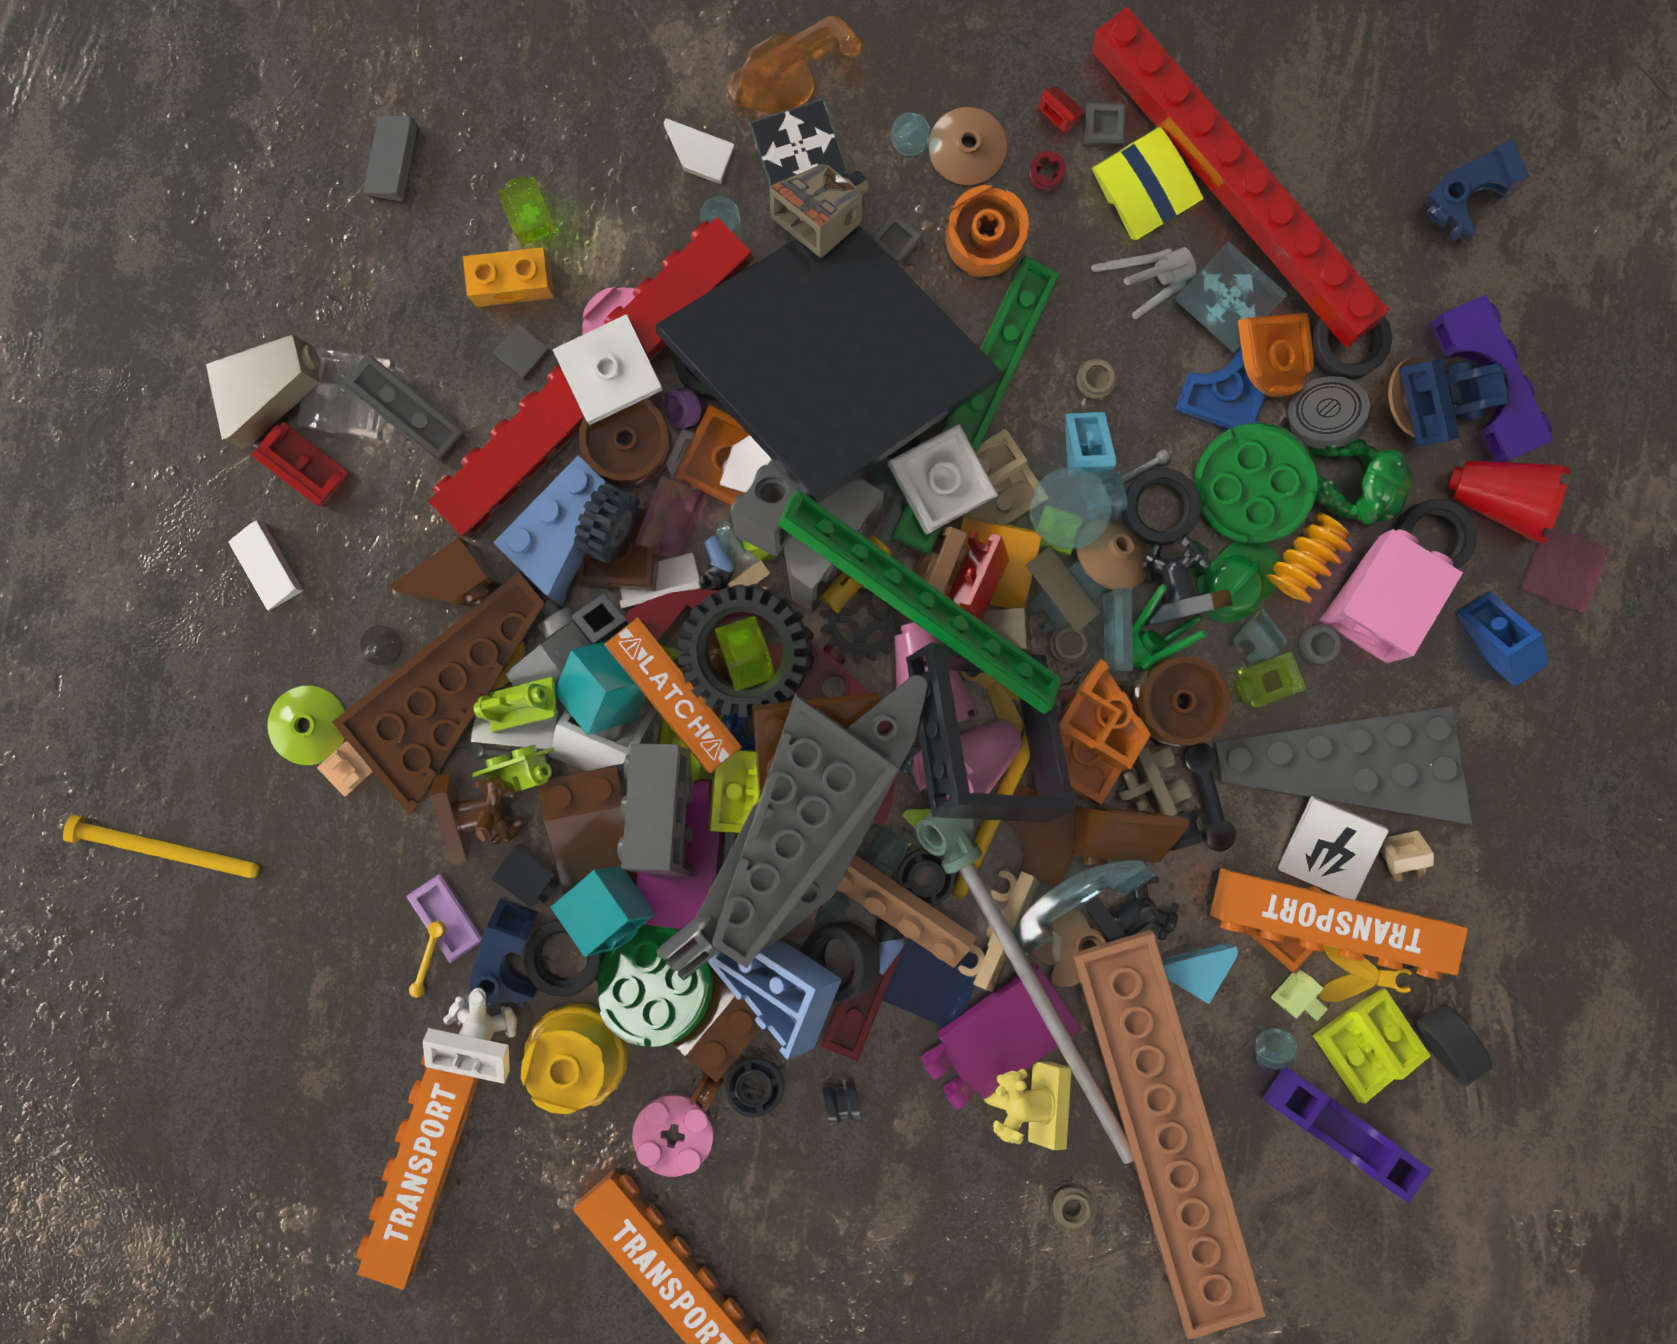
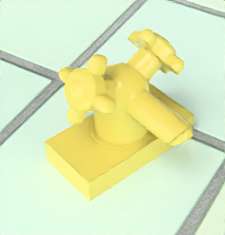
[984,1060,1072,1150]

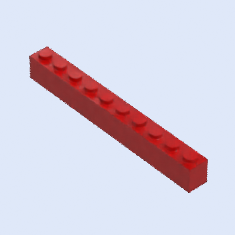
[1092,7,1389,349]
[428,217,754,538]

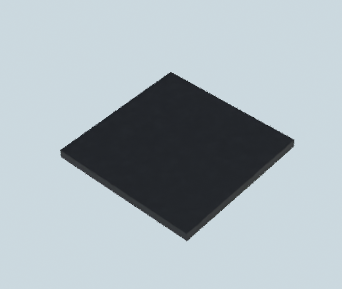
[656,225,1002,503]

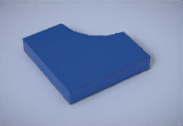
[1175,348,1266,430]

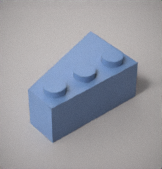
[493,456,606,607]
[707,940,842,1060]

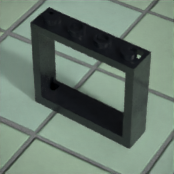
[906,643,1076,822]

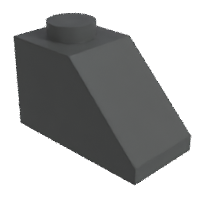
[504,621,591,688]

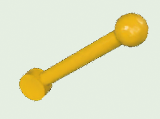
[409,920,446,998]

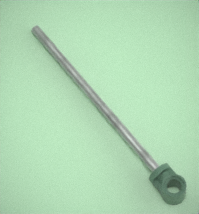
[915,800,1134,1164]

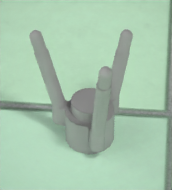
[1091,247,1197,319]

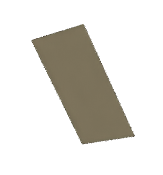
[1026,546,1101,632]

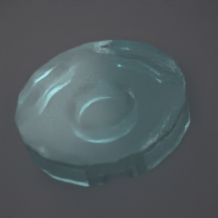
[1030,467,1111,549]

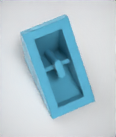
[1065,412,1116,476]
[1161,942,1238,1004]

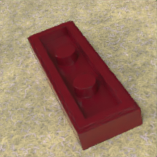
[821,934,903,1062]

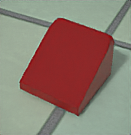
[1038,86,1085,133]

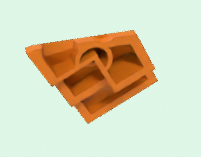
[1031,659,1151,806]

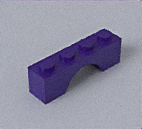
[1430,295,1554,462]
[1262,1065,1432,1204]

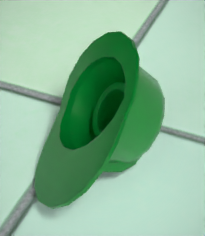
[1197,541,1280,623]

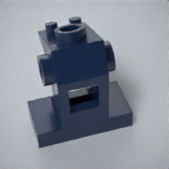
[1424,139,1530,242]
[1399,358,1511,447]
[469,899,538,1008]

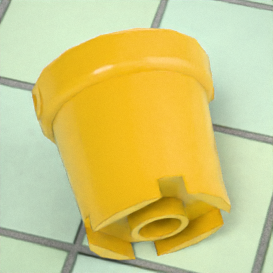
[521,1003,628,1114]

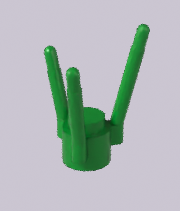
[1123,584,1206,671]

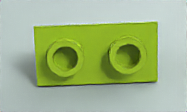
[474,677,556,732]
[472,744,555,798]

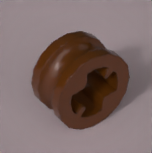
[689,1072,724,1111]

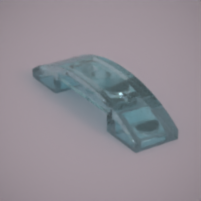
[1012,860,1157,956]

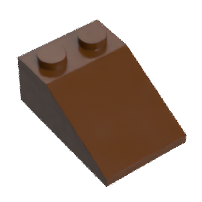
[537,765,638,895]
[1072,806,1189,869]
[673,967,761,1082]

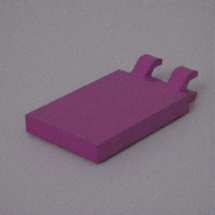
[637,779,724,929]
[920,963,1082,1110]

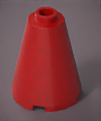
[1448,461,1571,544]

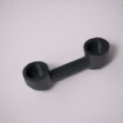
[1181,742,1236,852]

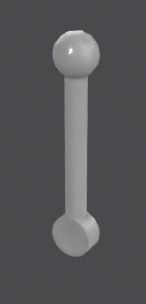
[1096,450,1172,499]

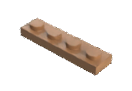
[837,855,977,968]

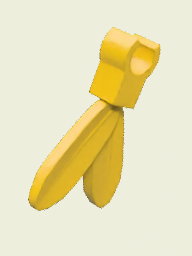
[960,671,1022,736]
[1318,945,1413,1002]

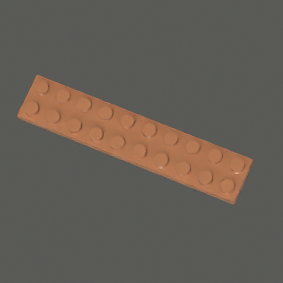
[1072,930,1266,1340]

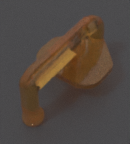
[727,15,863,115]

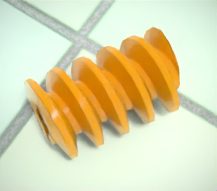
[1266,513,1352,603]

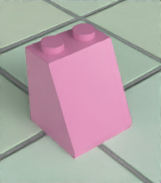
[1319,529,1463,663]

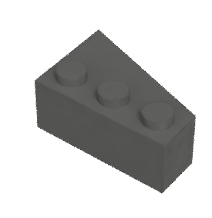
[617,743,694,877]

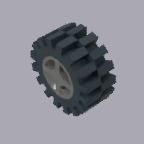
[574,483,640,563]

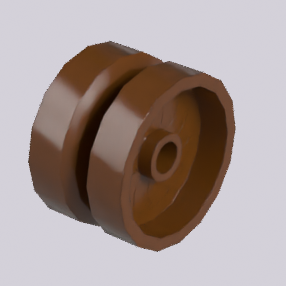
[579,398,673,488]
[1130,656,1231,747]

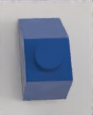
[1457,591,1548,687]

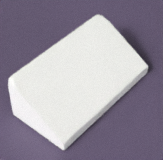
[229,520,303,611]
[471,709,559,749]

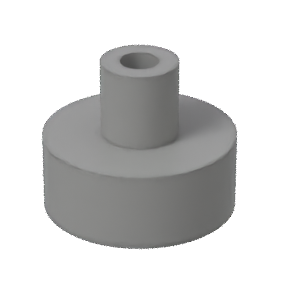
[537,599,576,640]

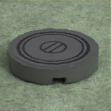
[1288,376,1371,449]

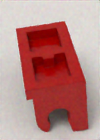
[251,422,350,506]
[943,531,1009,621]

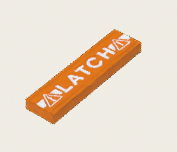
[604,617,742,773]

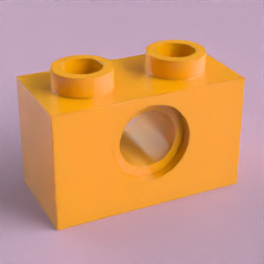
[463,247,555,307]

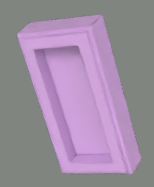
[406,873,483,963]

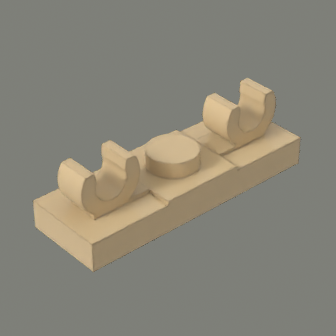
[958,871,1040,992]

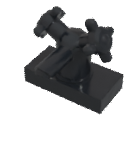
[1140,536,1233,626]
[1080,872,1179,942]

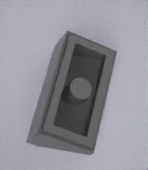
[363,116,418,202]

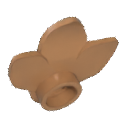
[1028,906,1108,987]

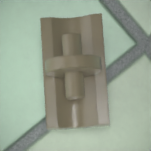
[1119,745,1192,816]

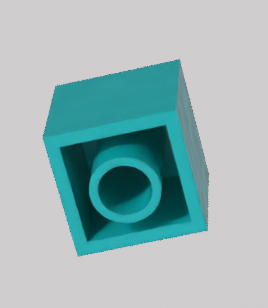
[555,640,646,735]
[550,866,655,957]

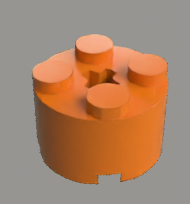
[945,185,1029,278]

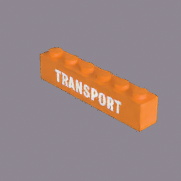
[1210,868,1468,980]
[356,1054,479,1290]
[573,1168,770,1344]

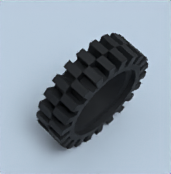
[678,584,812,717]

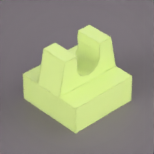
[1270,969,1328,1021]

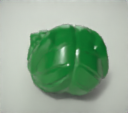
[1311,438,1413,525]

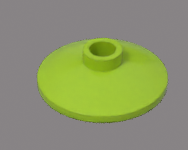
[268,686,346,765]

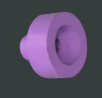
[664,387,706,429]

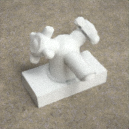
[423,988,517,1084]

